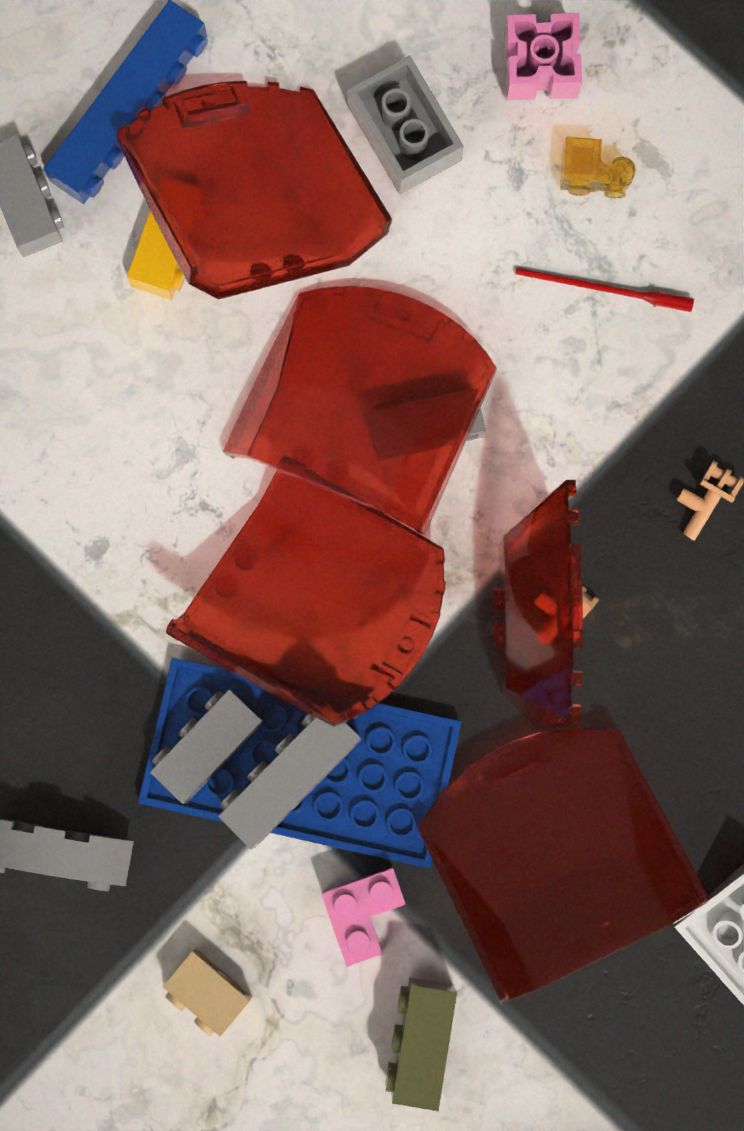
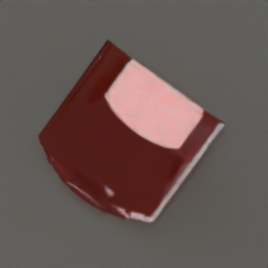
[116,81,392,300]
[223,286,497,535]
[166,456,446,727]
[492,480,583,729]
[417,727,710,1004]

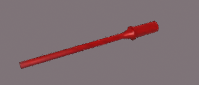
[515,267,694,312]

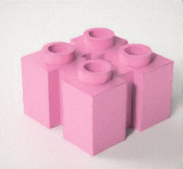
[504,13,582,100]

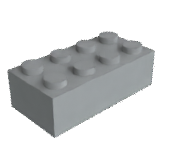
[218,706,361,849]

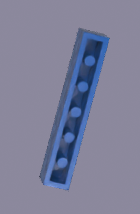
[43,0,208,204]

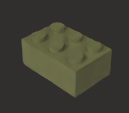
[385,978,457,1111]

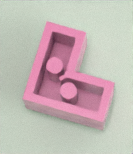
[321,866,406,967]

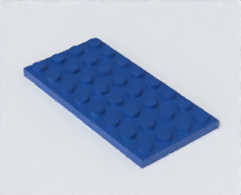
[138,658,462,869]

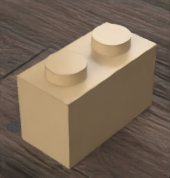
[163,948,252,1037]

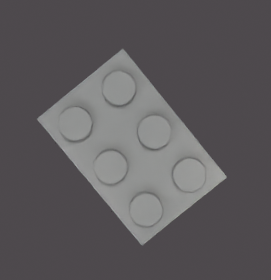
[347,55,464,194]

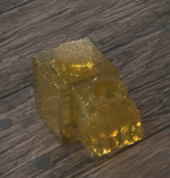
[560,137,636,198]

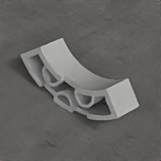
[0,818,134,891]

